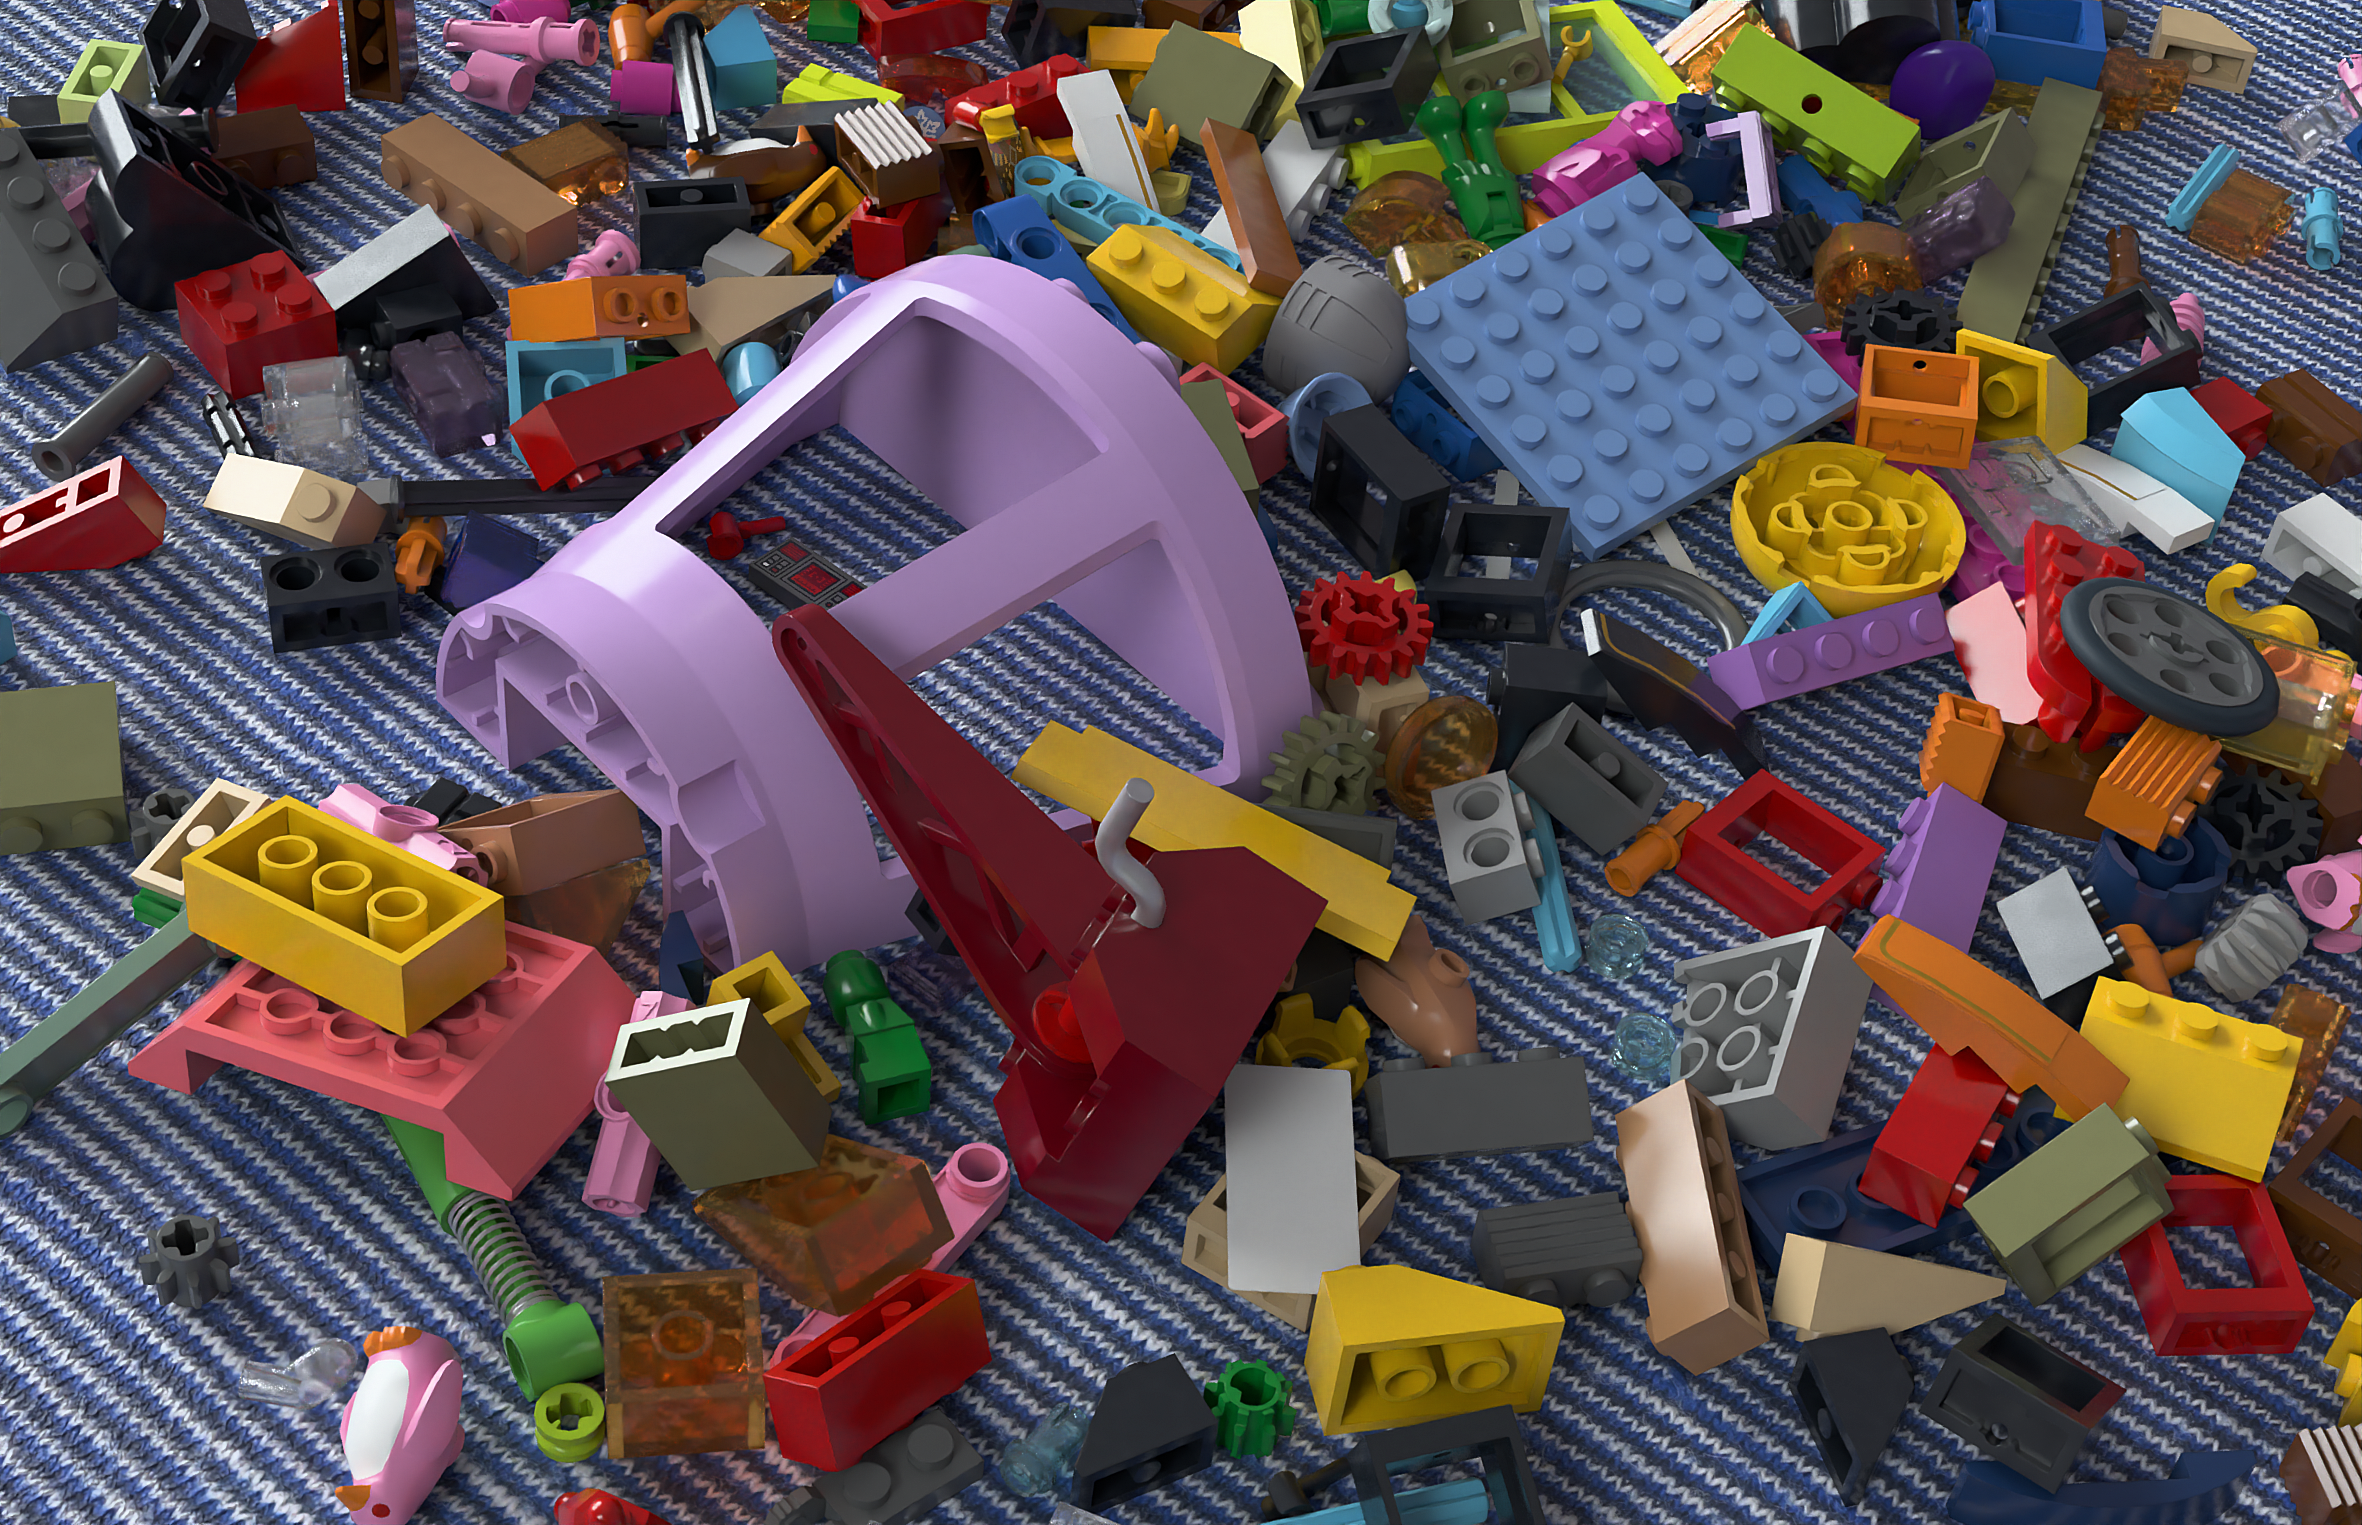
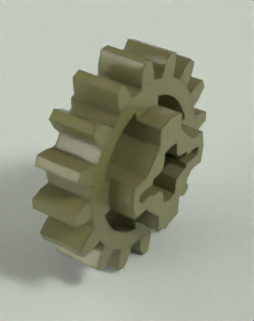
[1261,710,1387,815]

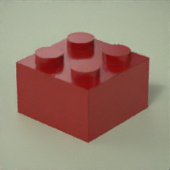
[174,250,340,401]

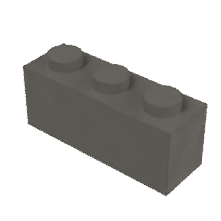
[1363,1047,1594,1165]

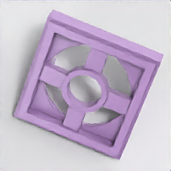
[1706,110,1783,231]

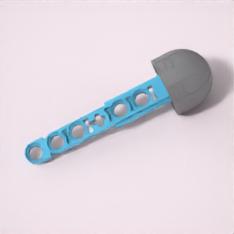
[1014,155,1412,406]

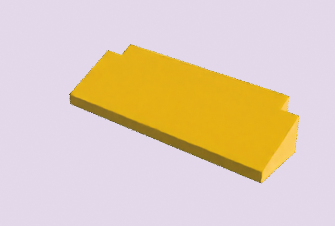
[1011,719,1417,962]

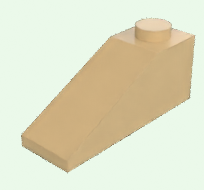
[664,275,837,374]
[202,453,387,550]
[1770,1233,2007,1342]

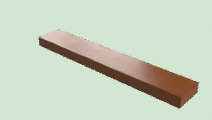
[1199,117,1303,299]

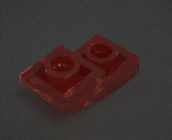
[876,53,989,105]

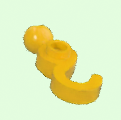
[2205,563,2357,674]

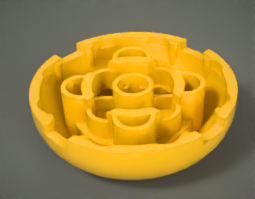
[1730,442,1966,620]

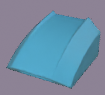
[505,337,627,473]
[2110,387,2246,548]

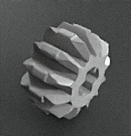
[2194,892,2309,1003]

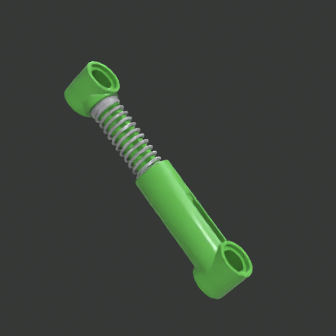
[379,1113,605,1402]

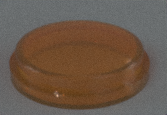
[1383,695,1498,820]

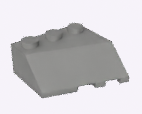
[1670,925,1873,1151]

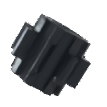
[1770,212,1841,281]

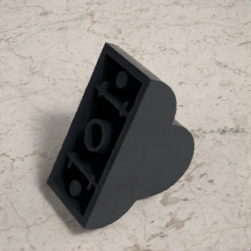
[1763,0,1961,86]
[85,87,307,312]

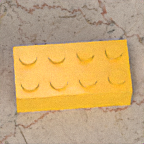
[181,795,507,1038]

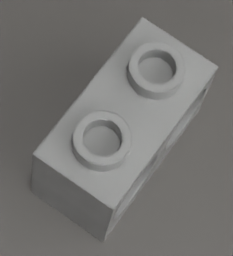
[1431,770,1547,926]

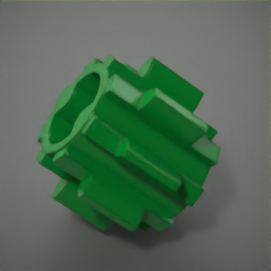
[1203,1359,1297,1459]

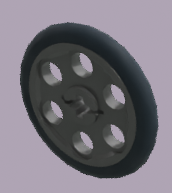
[2060,577,2281,737]

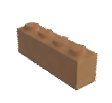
[381,112,578,278]
[1615,1078,1770,1376]

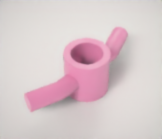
[450,49,548,115]

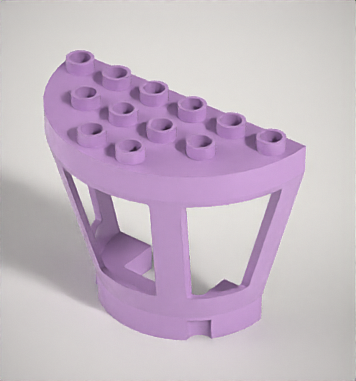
[436,254,1325,977]

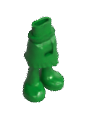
[1415,90,1527,256]

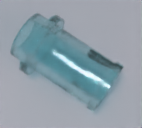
[1000,1402,1090,1497]

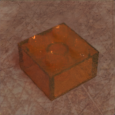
[602,1268,765,1459]

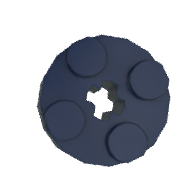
[1639,93,1745,210]
[2082,815,2232,946]

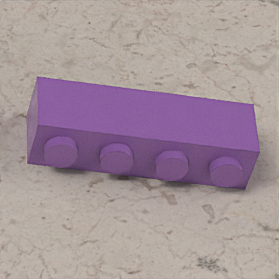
[1706,592,1955,711]
[1855,782,2008,1027]

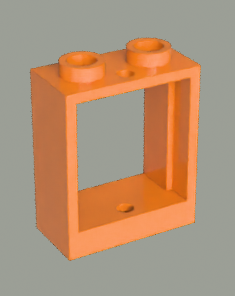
[508,275,691,343]
[1854,344,1979,470]

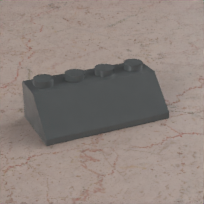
[0,126,118,374]

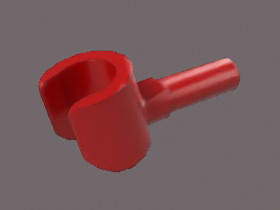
[706,512,786,561]

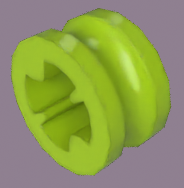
[534,1382,606,1463]

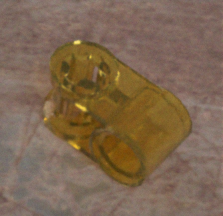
[1385,239,1493,299]

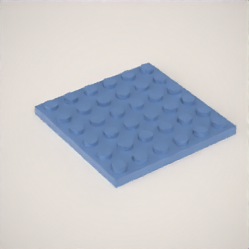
[1403,171,1859,562]

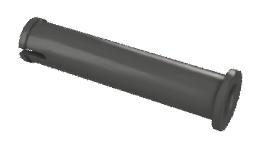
[31,351,174,482]

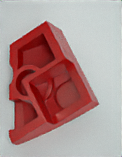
[234,0,346,114]

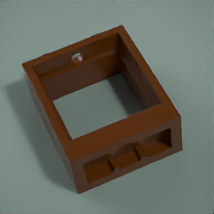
[2267,1096,2362,1301]

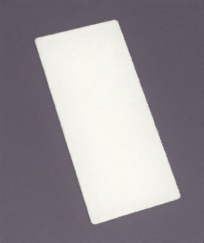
[1224,1064,1361,1295]

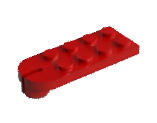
[2024,519,2148,754]

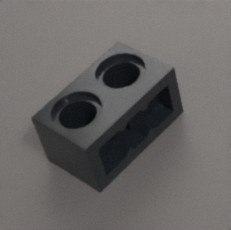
[259,542,402,654]

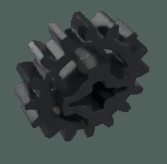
[1840,284,1963,369]
[2191,764,2323,890]

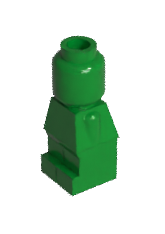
[822,950,932,1126]

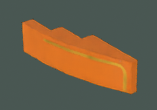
[1852,913,2130,1122]

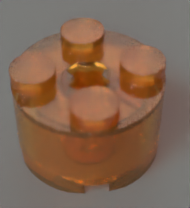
[1812,222,1923,332]

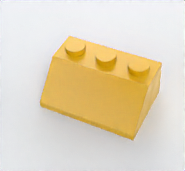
[1086,224,1283,376]
[2053,976,2304,1183]

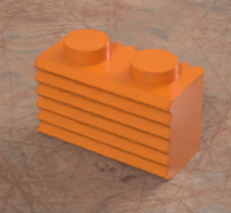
[1918,692,2005,805]
[2085,715,2223,852]

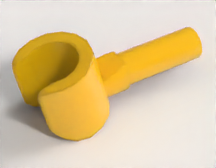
[1551,26,1593,84]

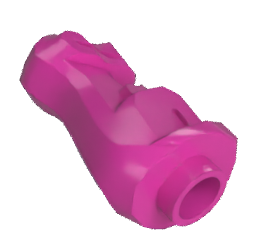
[1531,100,1684,218]

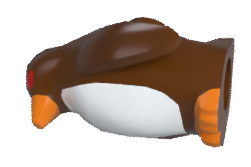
[686,125,827,218]

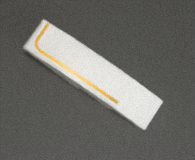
[1057,69,1161,230]
[2001,444,2215,555]

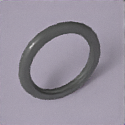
[1534,559,1750,717]

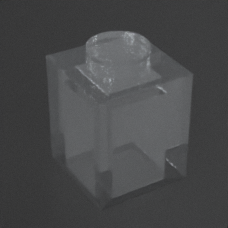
[2276,79,2362,165]

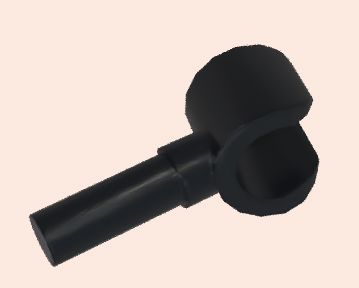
[1260,1457,1351,1522]

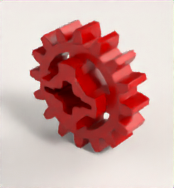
[1294,571,1434,686]

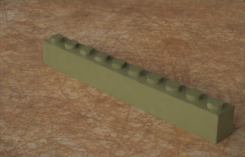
[1956,76,2106,347]

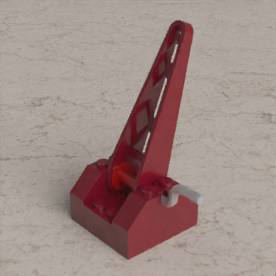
[771,603,1329,1243]

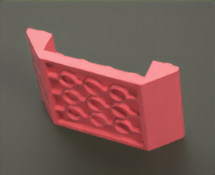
[127,920,637,1202]

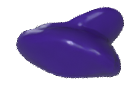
[1889,40,1995,139]

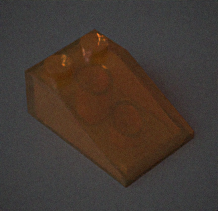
[691,1133,955,1318]

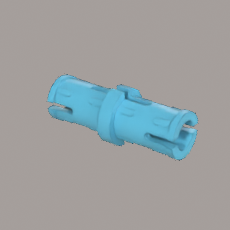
[2301,187,2344,270]

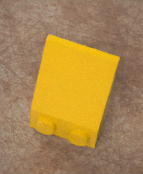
[1304,1264,1565,1436]

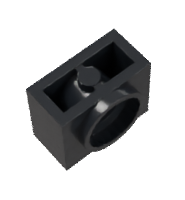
[1476,643,1608,775]

